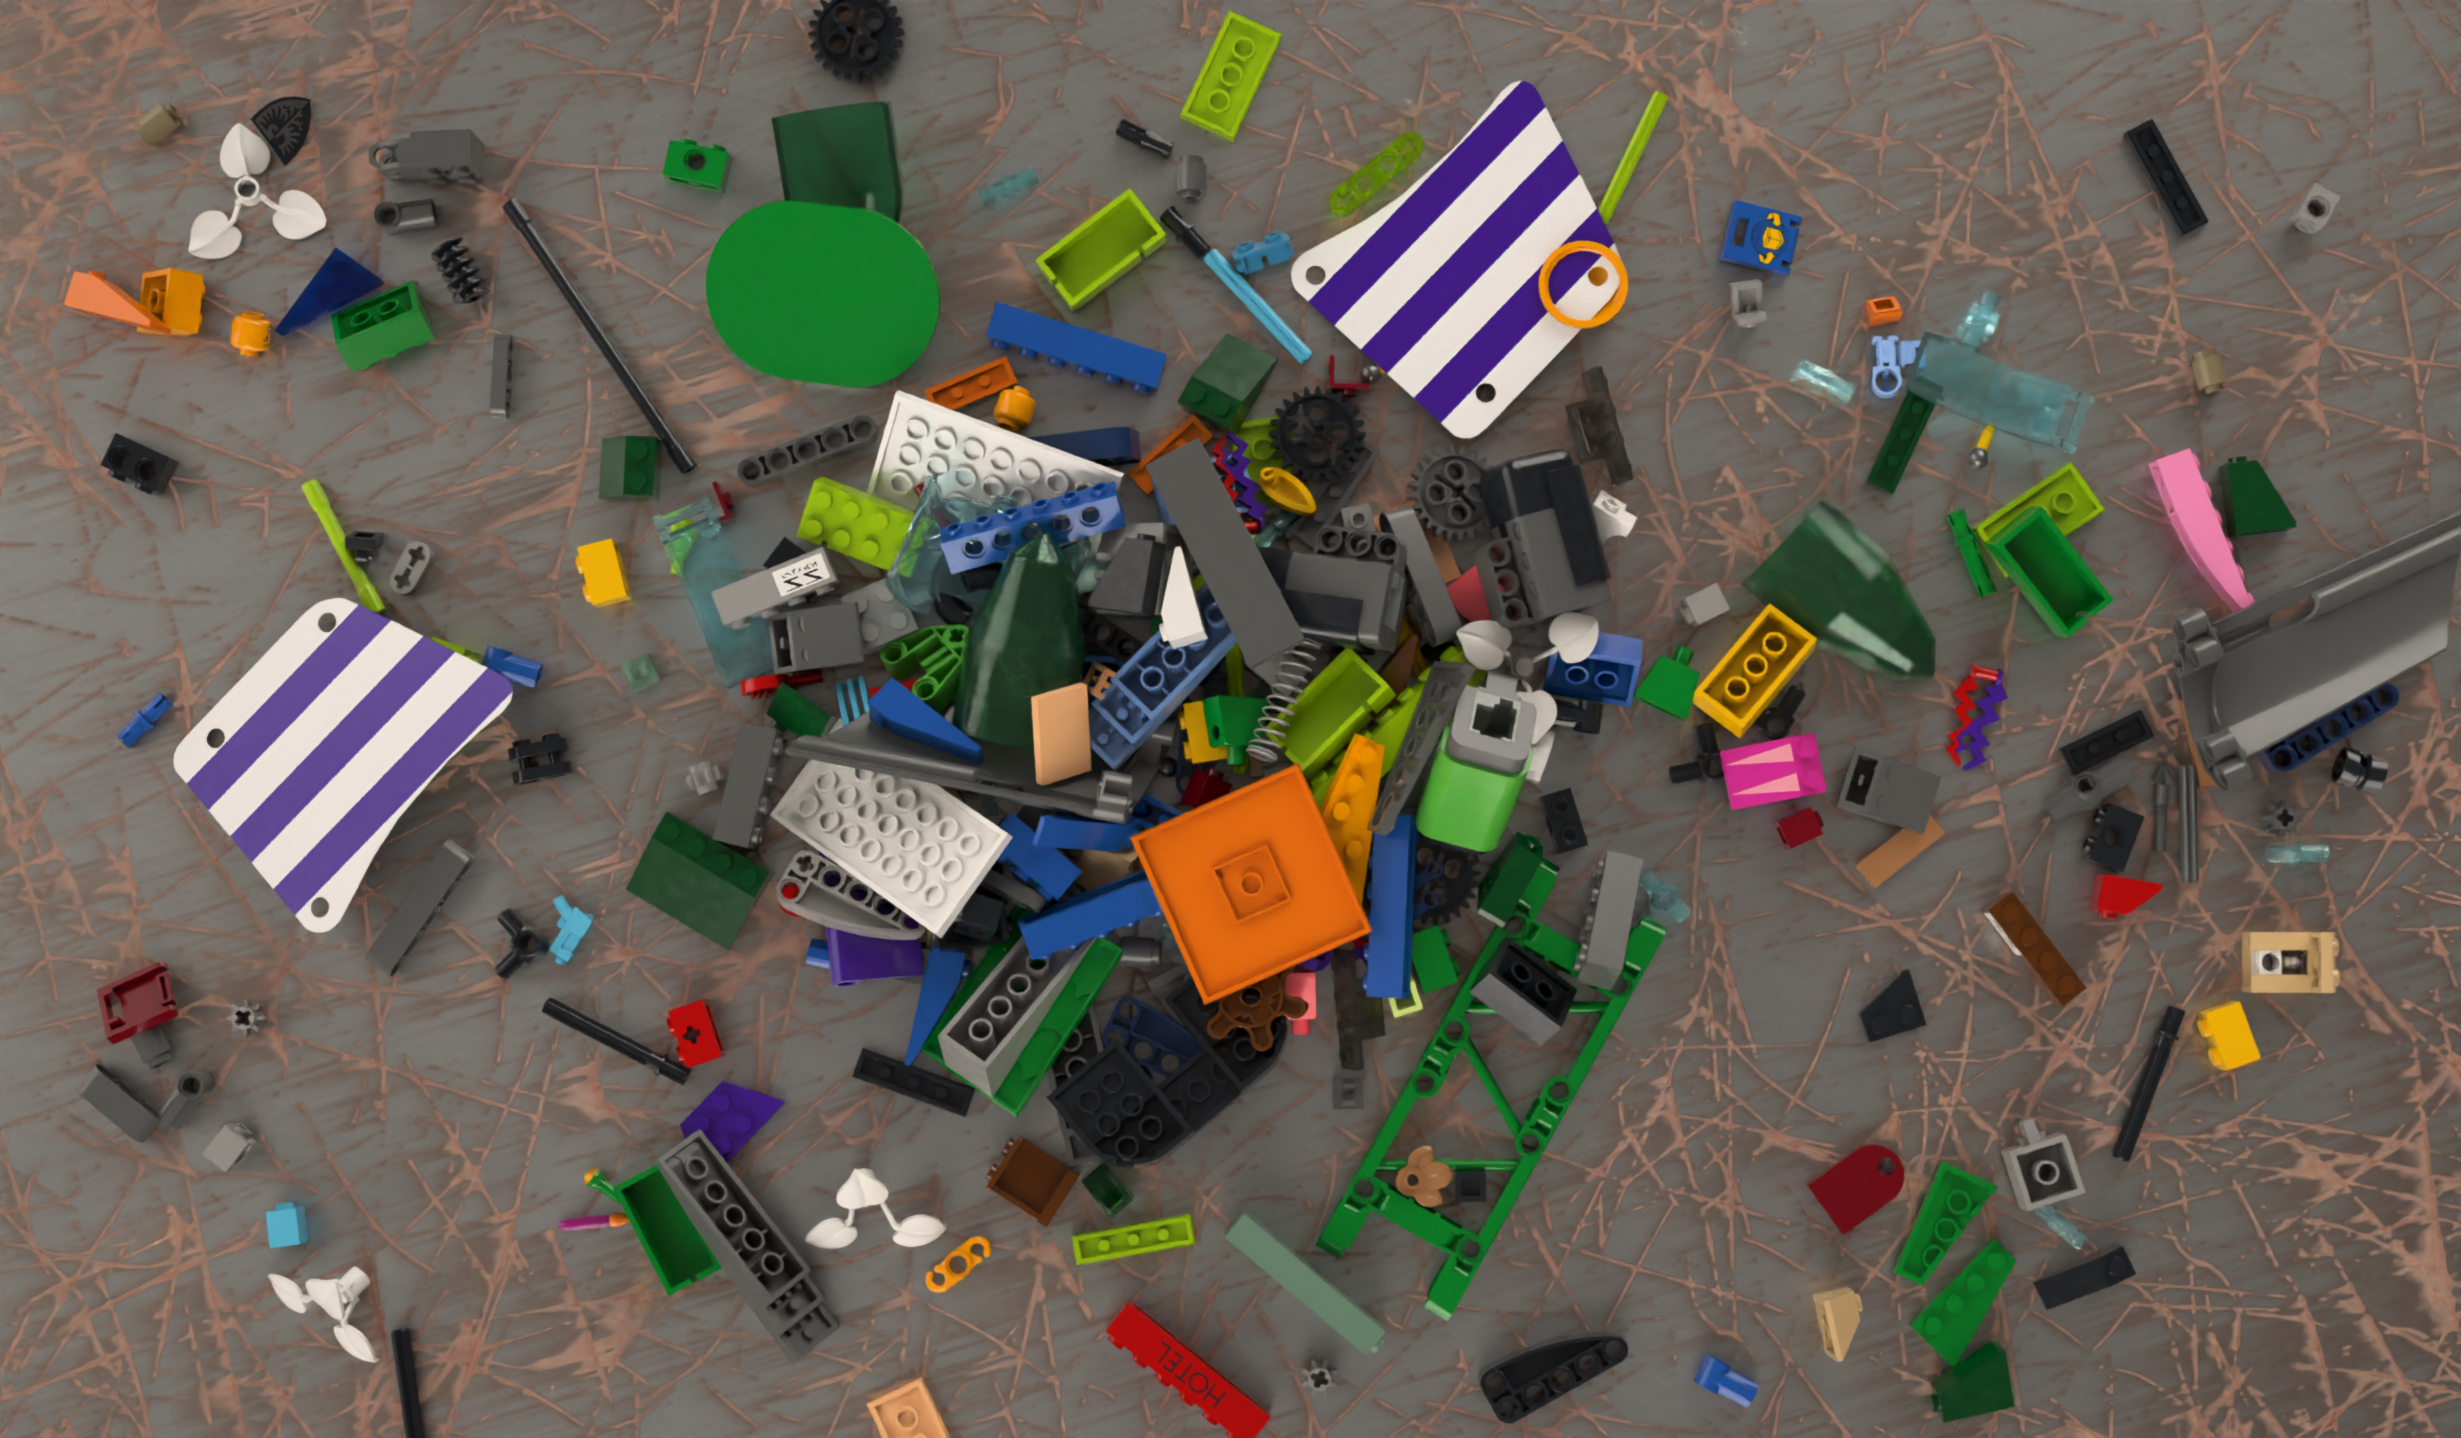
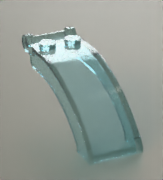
[1905,331,2095,454]
[652,494,774,689]

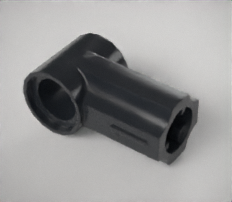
[1553,699,1604,734]

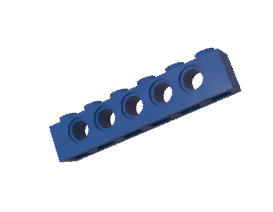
[940,482,1126,574]

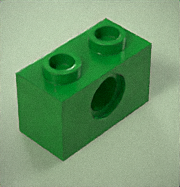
[662,138,732,193]

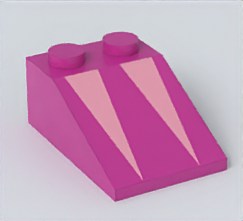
[1719,733,1827,810]

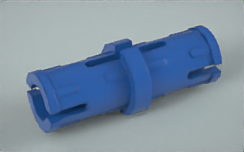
[116,692,173,748]

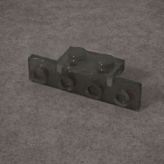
[1565,366,1633,486]
[1331,949,1385,1071]

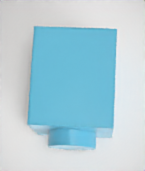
[266,1201,309,1248]

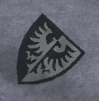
[249,96,311,166]

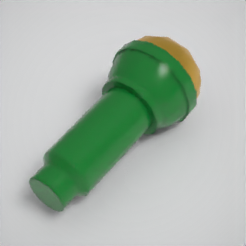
[584,1169,621,1204]

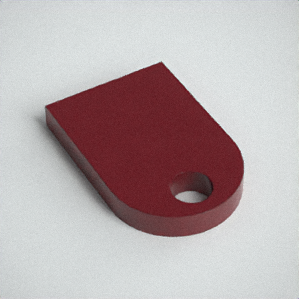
[1806,1144,1904,1235]

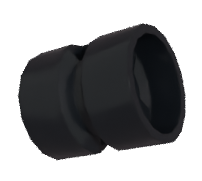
[2331,747,2388,796]

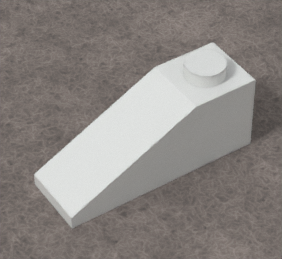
[1159,546,1208,649]

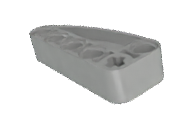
[777,850,926,940]

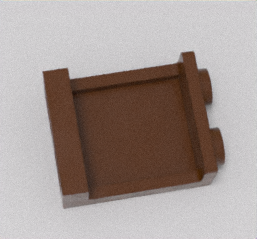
[985,1135,1080,1227]

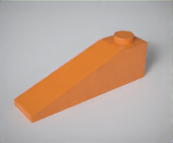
[63,269,172,335]

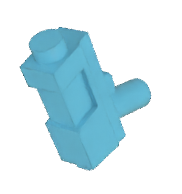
[549,895,594,966]

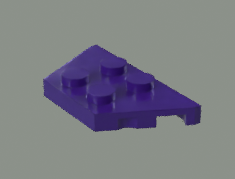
[680,1081,786,1163]

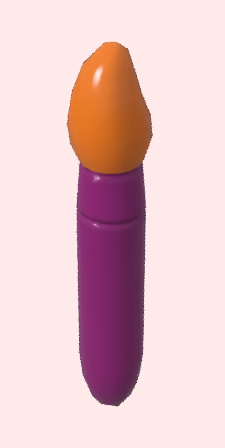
[557,1213,630,1231]

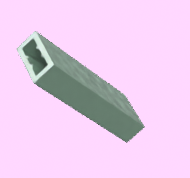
[1225,1209,1386,1356]

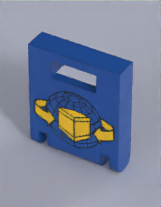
[1719,200,1802,276]

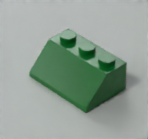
[331,280,434,372]

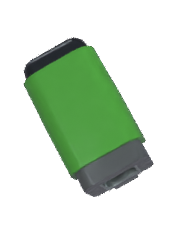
[1415,670,1537,855]

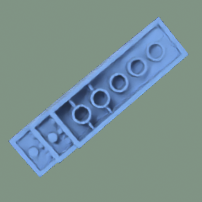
[1089,583,1281,771]

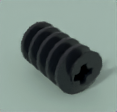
[431,238,491,304]

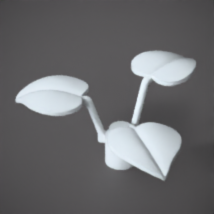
[188,123,327,259]
[1456,612,1599,744]
[805,1168,947,1249]
[268,1267,380,1362]

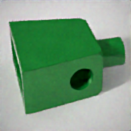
[1633,645,1699,721]
[1203,695,1268,766]

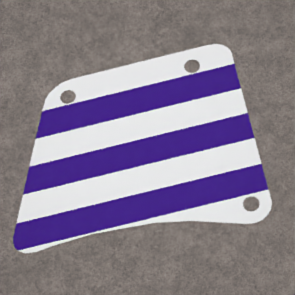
[1291,81,1621,438]
[173,598,513,933]

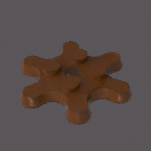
[1196,966,1307,1051]

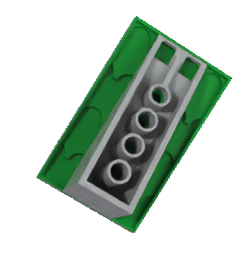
[922,886,1123,1118]

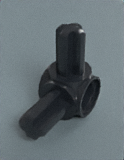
[1754,685,1806,740]
[1669,723,1724,784]
[494,908,549,980]

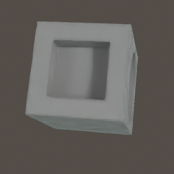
[2289,182,2341,234]
[1680,583,1730,628]
[202,1123,257,1172]

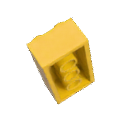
[1693,603,1817,739]

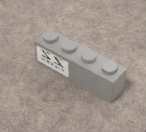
[711,547,840,630]

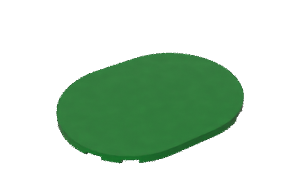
[706,200,941,387]

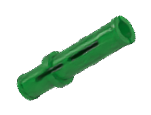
[1945,508,1997,598]

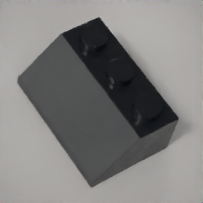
[1469,936,1577,1046]

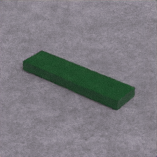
[1865,375,1943,495]

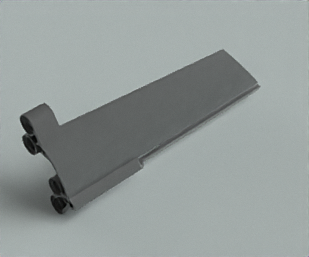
[2171,511,2461,792]
[785,701,1180,824]

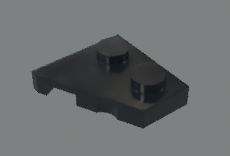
[1858,969,1927,1043]

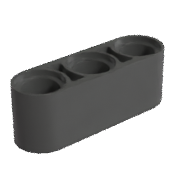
[76,1064,161,1143]

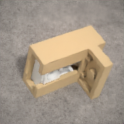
[2241,932,2340,993]

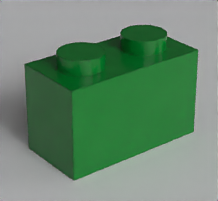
[1411,925,1461,994]

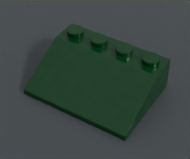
[626,811,775,950]

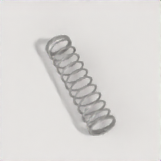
[1246,638,1322,763]

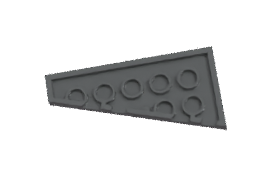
[1367,661,1476,836]

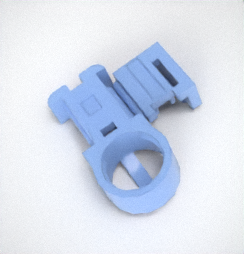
[1871,335,1924,399]

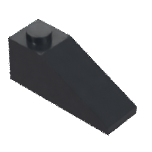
[2033,1243,2136,1310]

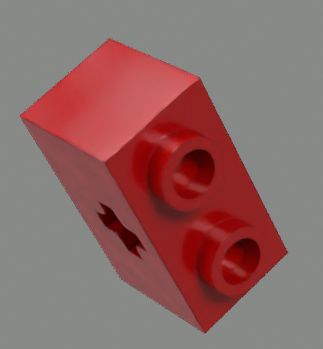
[666,999,726,1068]

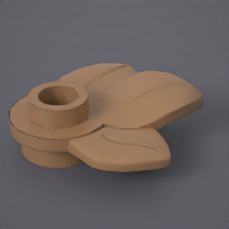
[1395,1146,1454,1207]

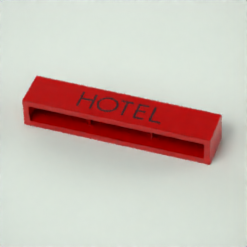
[1106,1299,1271,1438]

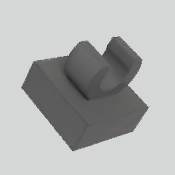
[1333,1078,1364,1109]

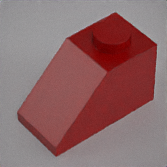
[2090,874,2163,920]

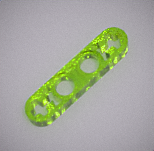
[1329,132,1424,217]

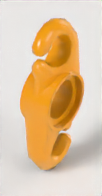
[925,1236,992,1293]

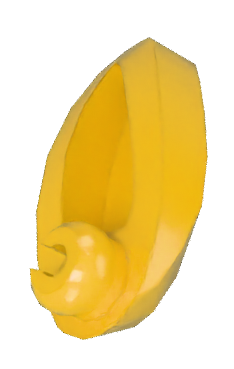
[1259,467,1317,516]

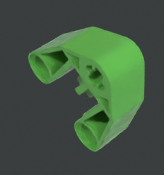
[880,624,977,714]

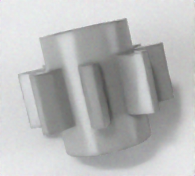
[685,760,725,796]
[226,999,268,1037]
[1301,1359,1337,1396]

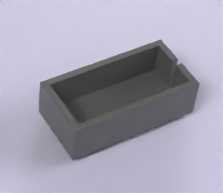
[712,722,787,849]
[1573,850,1643,990]

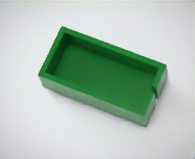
[1984,506,2114,638]
[613,1165,722,1296]

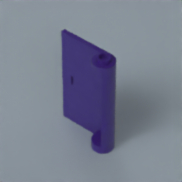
[818,851,924,987]

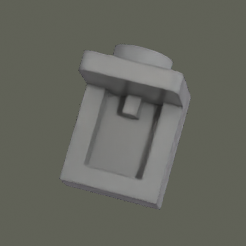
[1730,279,1767,328]

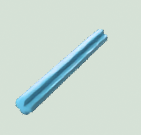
[1204,249,1312,364]

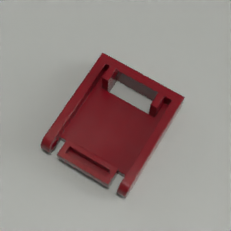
[97,962,178,1044]

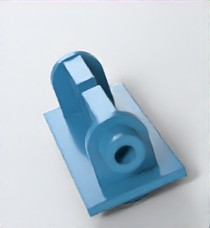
[1230,232,1294,275]

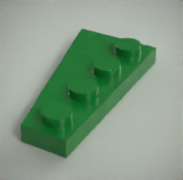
[1892,1161,1998,1285]
[1909,1238,2017,1367]

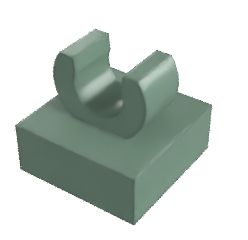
[621,653,661,693]

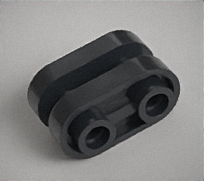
[507,733,573,785]

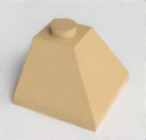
[1813,1287,1863,1362]

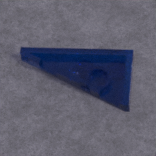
[274,247,384,337]

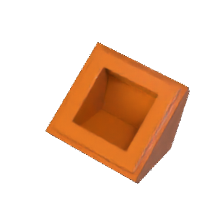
[1866,296,1903,327]

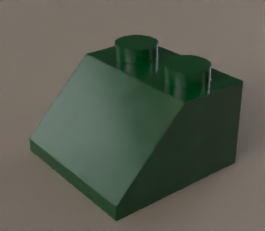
[599,435,662,501]
[766,682,838,741]

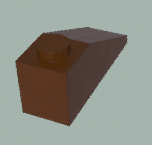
[1369,629,1419,717]

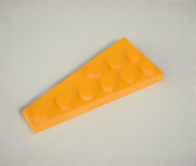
[1319,733,1385,905]

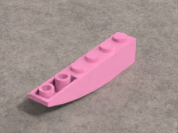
[2148,448,2255,613]

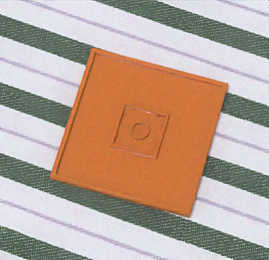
[1130,763,1373,1005]

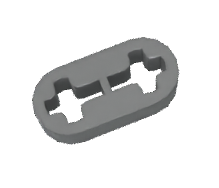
[389,541,434,596]

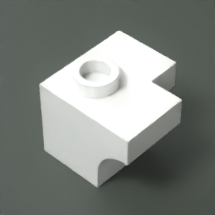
[1592,490,1637,545]

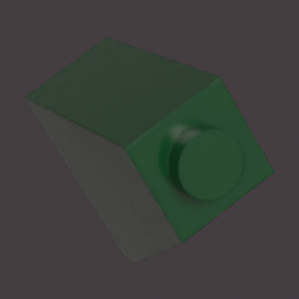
[2219,456,2297,538]
[1477,831,1543,928]
[1928,1339,2015,1423]

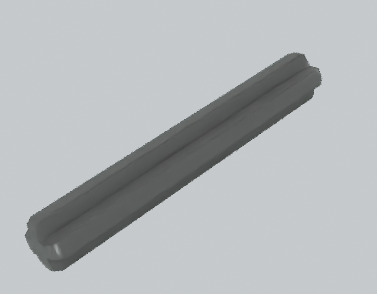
[2178,765,2199,883]

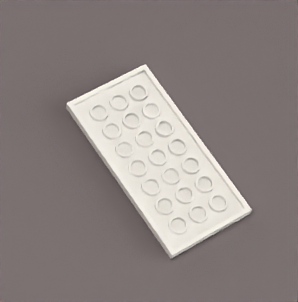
[867,390,1124,576]
[770,718,1013,938]

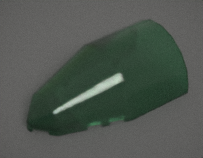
[771,101,905,224]
[1741,496,1936,683]
[952,531,1086,748]

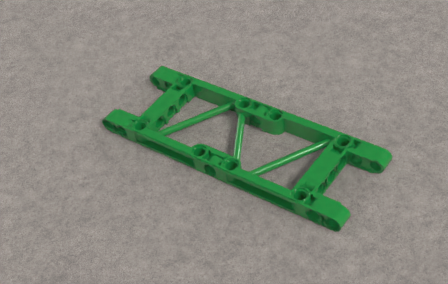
[1316,858,1667,1321]

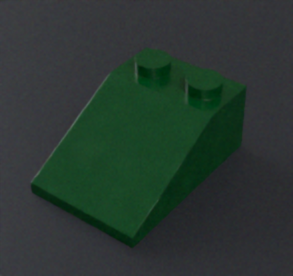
[1177,333,1278,435]

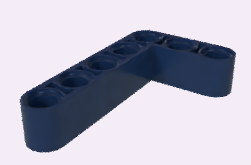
[2256,683,2399,773]

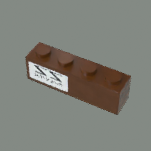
[1981,891,2087,1006]

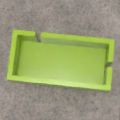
[1035,188,1167,313]
[796,476,933,578]
[1264,649,1396,780]

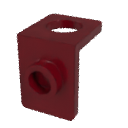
[1329,354,1370,398]
[698,481,735,534]

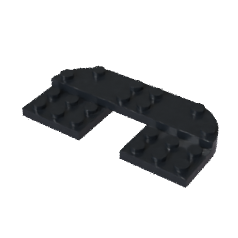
[1047,976,1288,1168]

